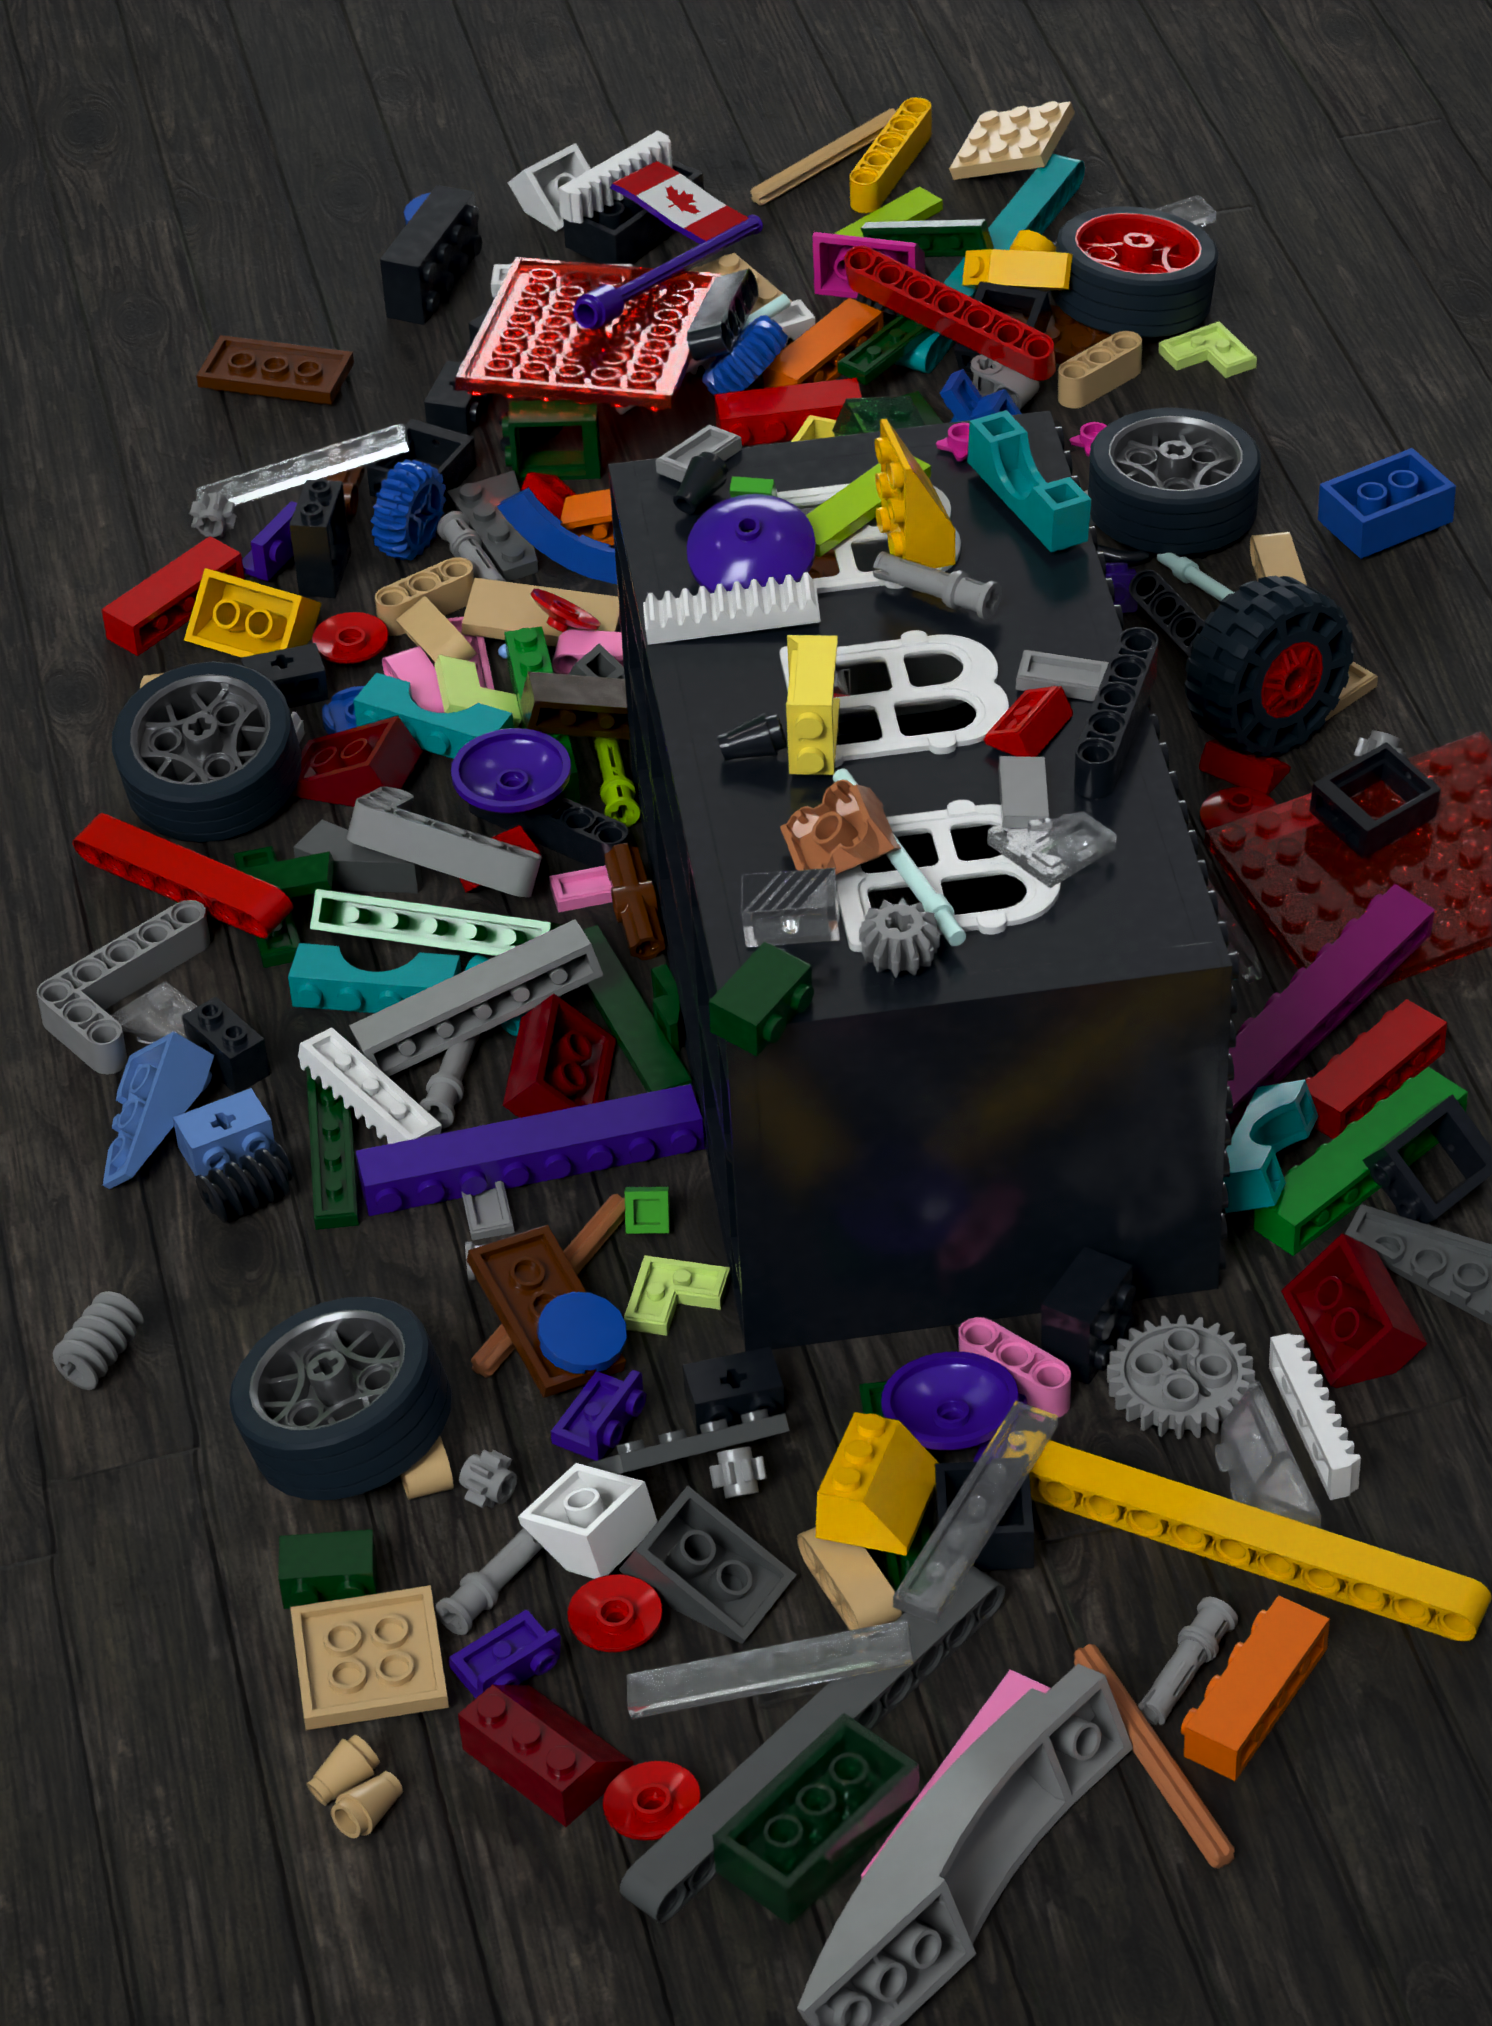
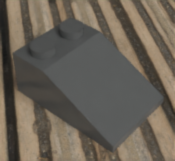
[619,1485,796,1644]

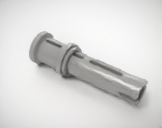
[437,511,507,582]
[873,551,1002,620]
[419,1034,480,1129]
[435,1528,543,1635]
[1138,1597,1238,1725]

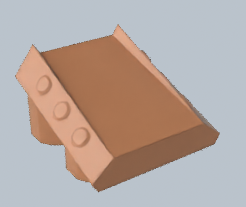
[780,780,901,888]

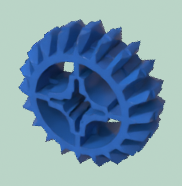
[702,315,788,396]
[371,459,446,561]

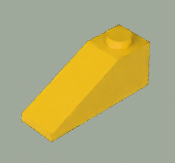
[962,249,1072,291]

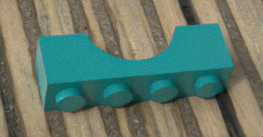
[967,410,1091,552]
[353,673,514,759]
[288,943,462,1013]
[1223,1079,1318,1213]

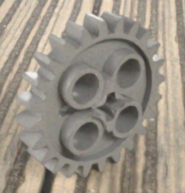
[1107,1315,1255,1439]

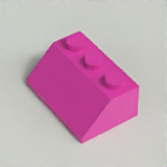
[812,232,925,299]

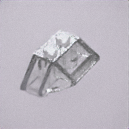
[1215,1380,1321,1528]

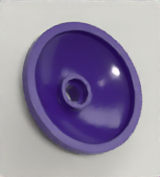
[687,494,816,594]
[451,728,571,814]
[881,1351,1019,1451]

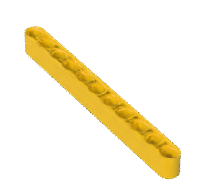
[1001,1433,1492,1642]

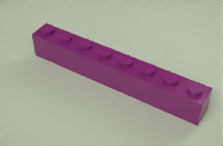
[1226,884,1435,1129]

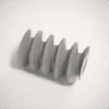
[53,1291,144,1390]

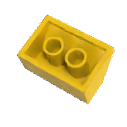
[184,568,322,658]
[815,1412,939,1556]

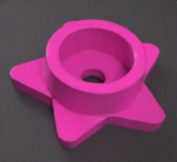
[1070,422,1106,456]
[936,423,969,461]

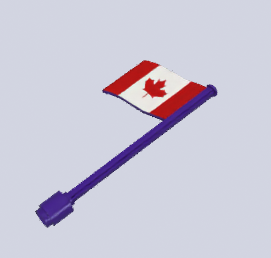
[573,161,763,329]

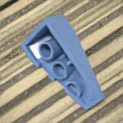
[103,1031,215,1189]

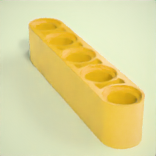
[849,97,932,213]

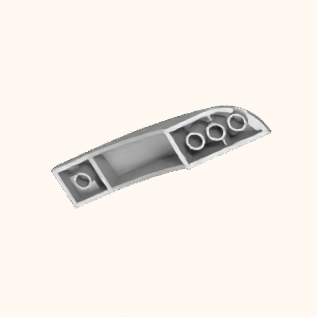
[797,1664,1133,2026]

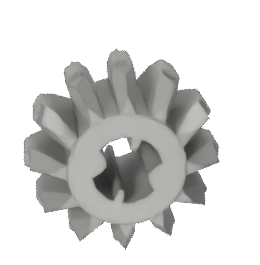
[859,897,940,978]

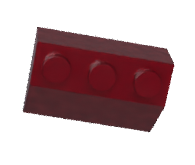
[503,993,616,1118]
[1281,1233,1427,1388]
[458,1685,634,1827]

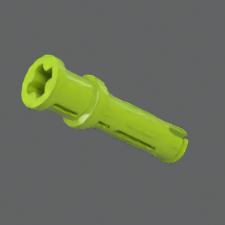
[595,737,640,827]

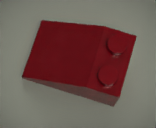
[291,716,422,807]

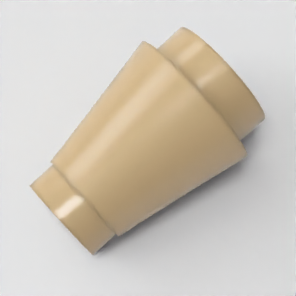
[307,1734,380,1806]
[331,1771,403,1838]

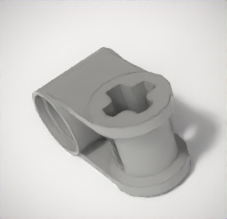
[971,354,1040,410]

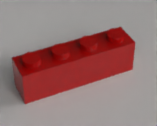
[714,378,864,446]
[101,536,245,656]
[1306,999,1447,1139]

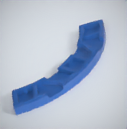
[497,487,617,585]

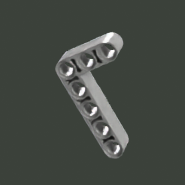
[346,786,542,897]
[37,900,211,1075]

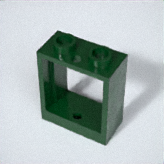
[502,398,602,481]

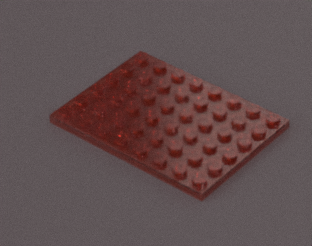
[455,257,721,411]
[1204,731,1492,990]

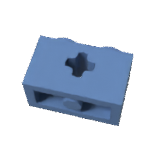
[173,1088,275,1176]

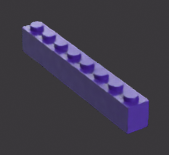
[356,1084,704,1216]

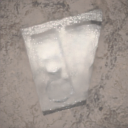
[987,811,1117,888]
[111,981,198,1044]

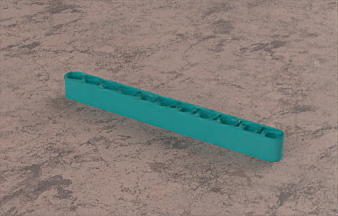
[894,153,1085,373]

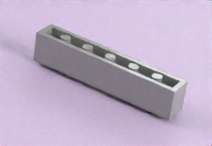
[349,919,603,1077]

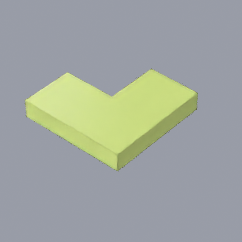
[1158,321,1257,378]
[435,655,522,728]
[624,1255,731,1336]

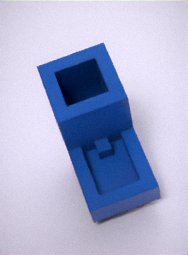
[940,369,1022,423]

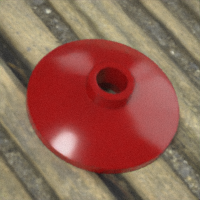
[531,589,600,632]
[312,612,388,663]
[1200,787,1279,843]
[568,1574,662,1652]
[603,1761,701,1840]

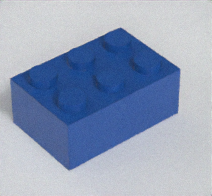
[1318,448,1456,559]

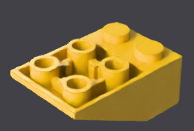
[875,419,955,568]

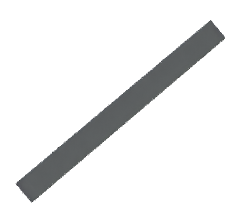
[619,1561,1006,1923]

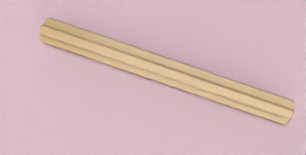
[751,108,896,206]

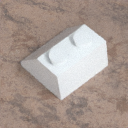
[508,143,591,231]
[518,1463,658,1579]

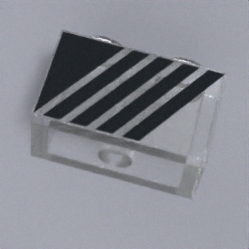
[741,868,840,947]

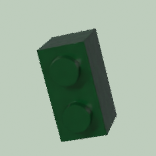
[709,941,814,1057]
[278,1529,377,1609]

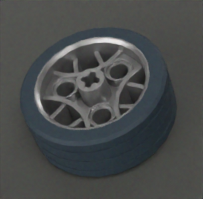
[1088,408,1261,556]
[112,661,302,842]
[229,1297,452,1500]

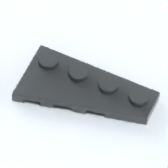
[1345,1204,1492,1326]

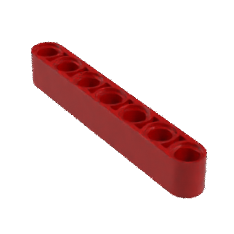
[844,246,1056,381]
[72,813,293,939]

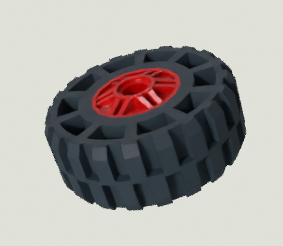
[1184,576,1354,758]

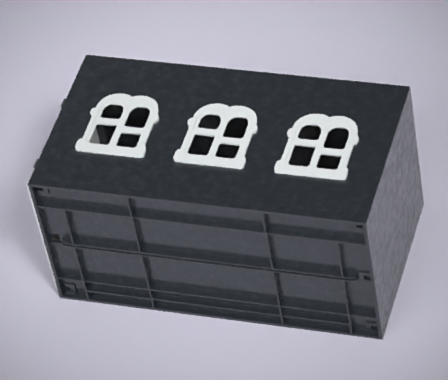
[608,411,1239,1352]

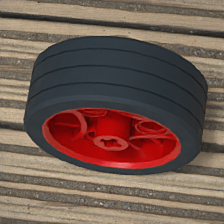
[1051,206,1219,338]

